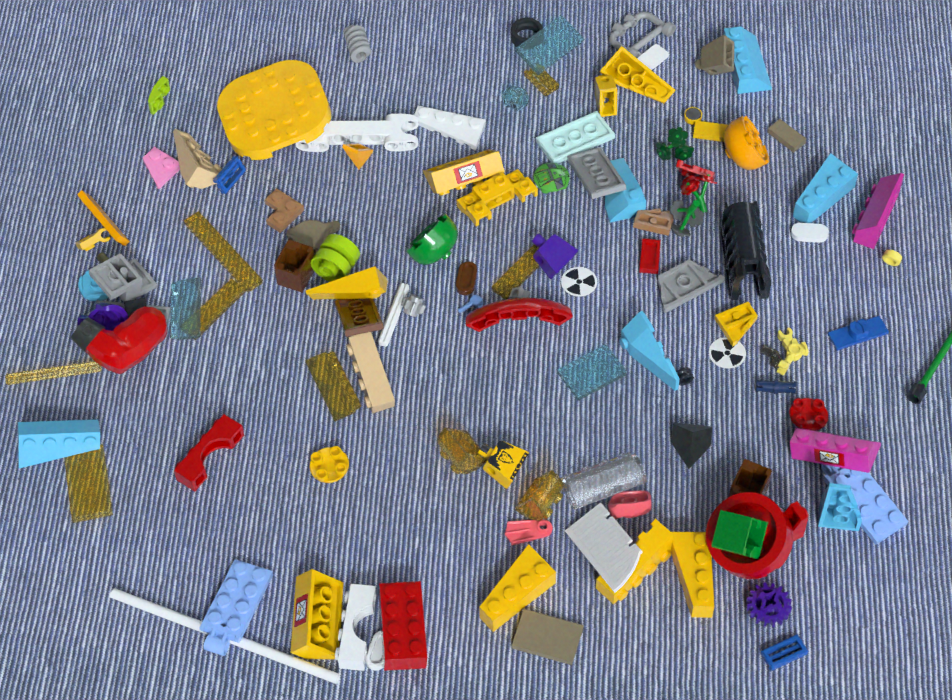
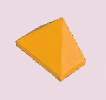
[342,143,373,170]

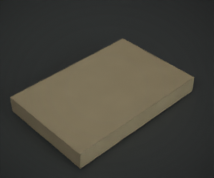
[512,609,584,665]

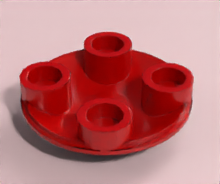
[789,398,828,431]

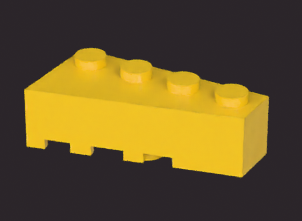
[596,518,674,604]
[671,532,714,618]
[479,544,556,632]

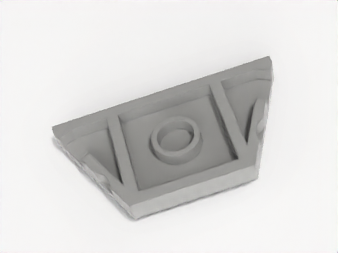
[658,260,725,313]

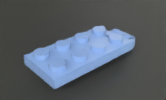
[821,464,909,545]
[200,559,273,656]

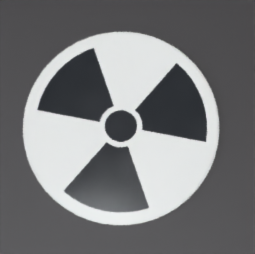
[561,267,597,296]
[709,337,746,369]

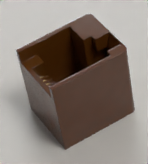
[274,240,314,293]
[728,459,772,498]

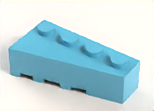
[793,153,858,223]
[18,419,100,468]

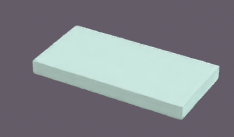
[536,111,615,164]

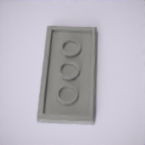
[567,147,626,199]

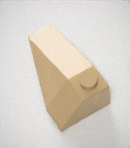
[173,129,222,189]

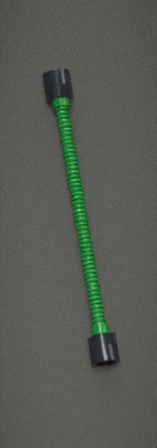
[907,330,952,404]

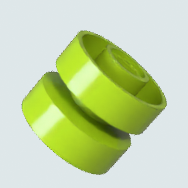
[311,234,360,282]

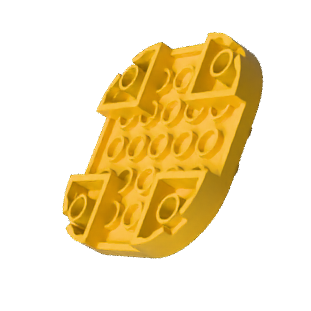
[217,60,331,160]

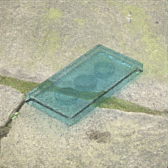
[515,15,585,75]

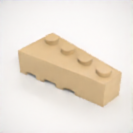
[346,332,395,413]

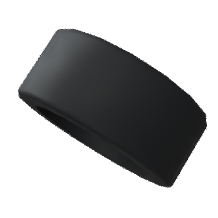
[511,17,543,50]

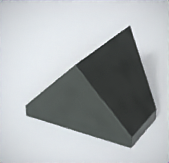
[671,423,713,469]

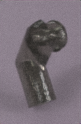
[760,344,782,369]

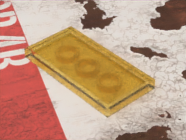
[64,444,113,523]

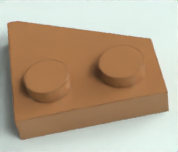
[633,208,674,236]

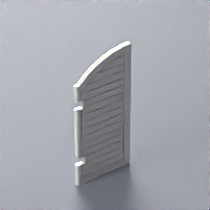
[565,503,642,593]

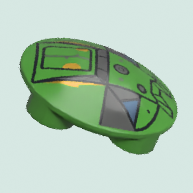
[534,163,570,194]

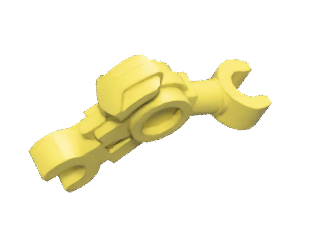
[777,327,809,376]

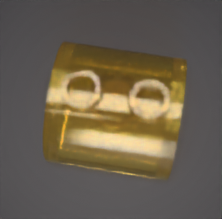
[437,427,488,474]
[515,470,564,521]

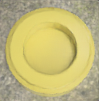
[882,250,902,266]

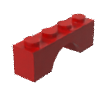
[174,414,244,492]

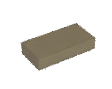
[767,119,806,153]

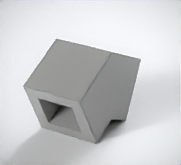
[509,287,530,299]

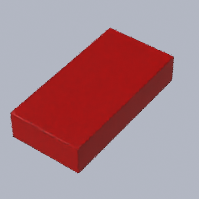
[639,238,661,274]

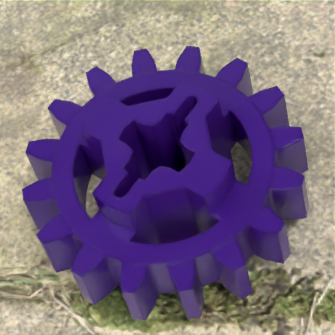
[746,582,792,628]

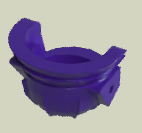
[77,302,128,331]

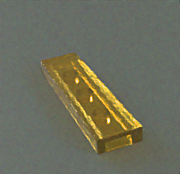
[492,244,539,299]
[181,279,246,341]

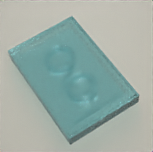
[557,344,627,401]

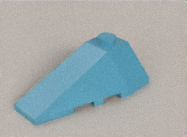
[605,158,646,223]
[619,311,680,391]
[818,483,862,531]

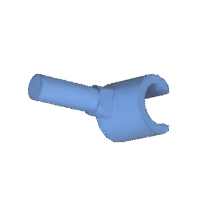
[457,295,484,313]

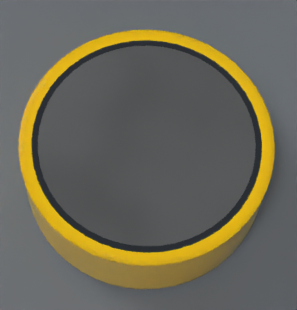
[684,107,702,125]

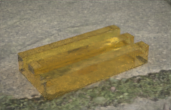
[524,64,559,97]

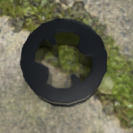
[676,367,694,386]

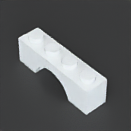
[335,584,377,671]

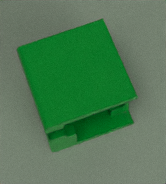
[712,510,768,559]

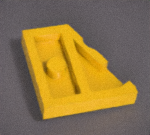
[715,302,758,347]

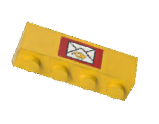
[423,149,505,196]
[290,569,344,659]

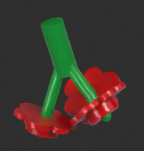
[680,174,717,213]

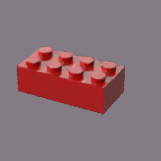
[379,581,428,671]

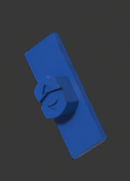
[828,316,889,351]

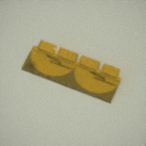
[305,351,361,422]

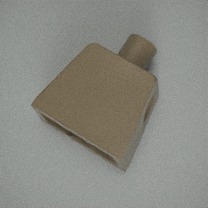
[695,35,734,75]

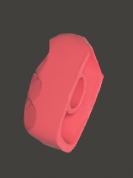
[608,490,652,519]

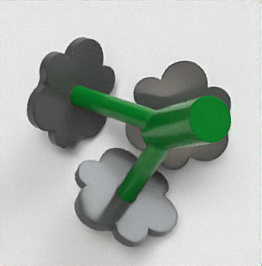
[670,200,704,237]

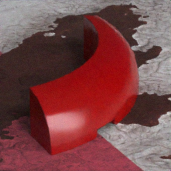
[465,298,573,332]

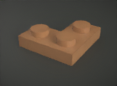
[265,188,304,233]

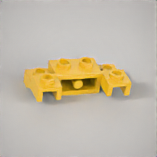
[457,169,538,226]

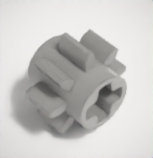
[401,294,426,317]

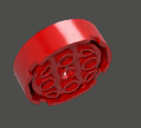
[706,492,794,579]

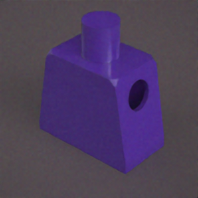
[531,233,578,279]

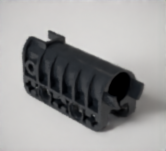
[721,201,771,300]

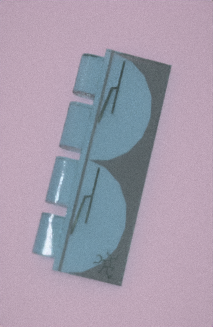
[170,277,201,340]

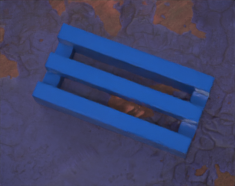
[213,156,247,194]
[760,634,808,671]

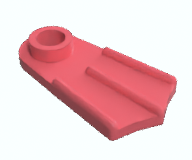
[505,520,553,545]

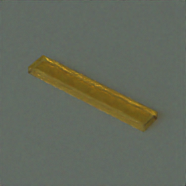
[184,211,263,293]

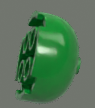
[405,213,458,265]

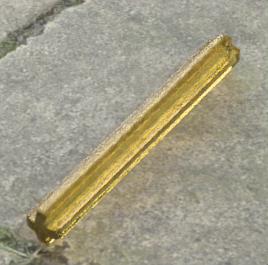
[5,361,102,385]

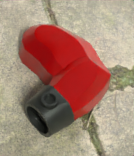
[71,306,168,374]

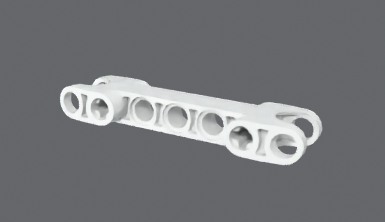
[296,114,419,152]

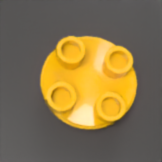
[309,446,349,483]

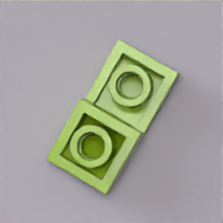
[148,76,170,115]

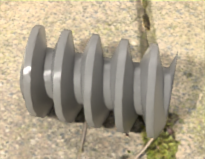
[343,25,371,63]

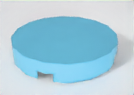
[78,270,108,301]

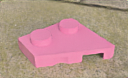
[143,147,180,189]

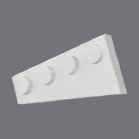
[413,106,486,150]

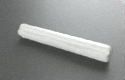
[378,283,409,347]

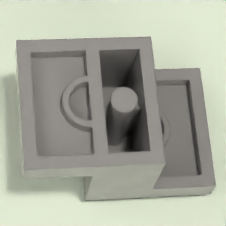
[89,253,157,302]

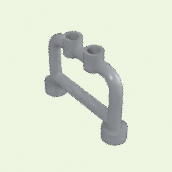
[609,12,676,58]

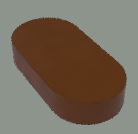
[456,262,478,295]

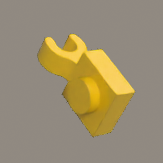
[75,228,110,251]

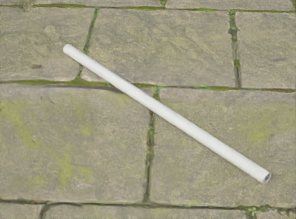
[110,588,340,684]

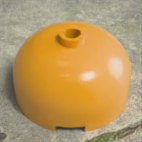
[724,116,769,170]

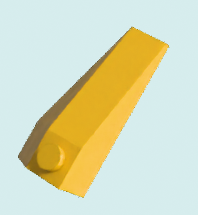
[600,46,675,104]
[305,266,388,300]

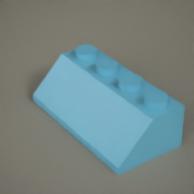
[723,26,772,94]

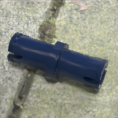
[756,379,796,394]

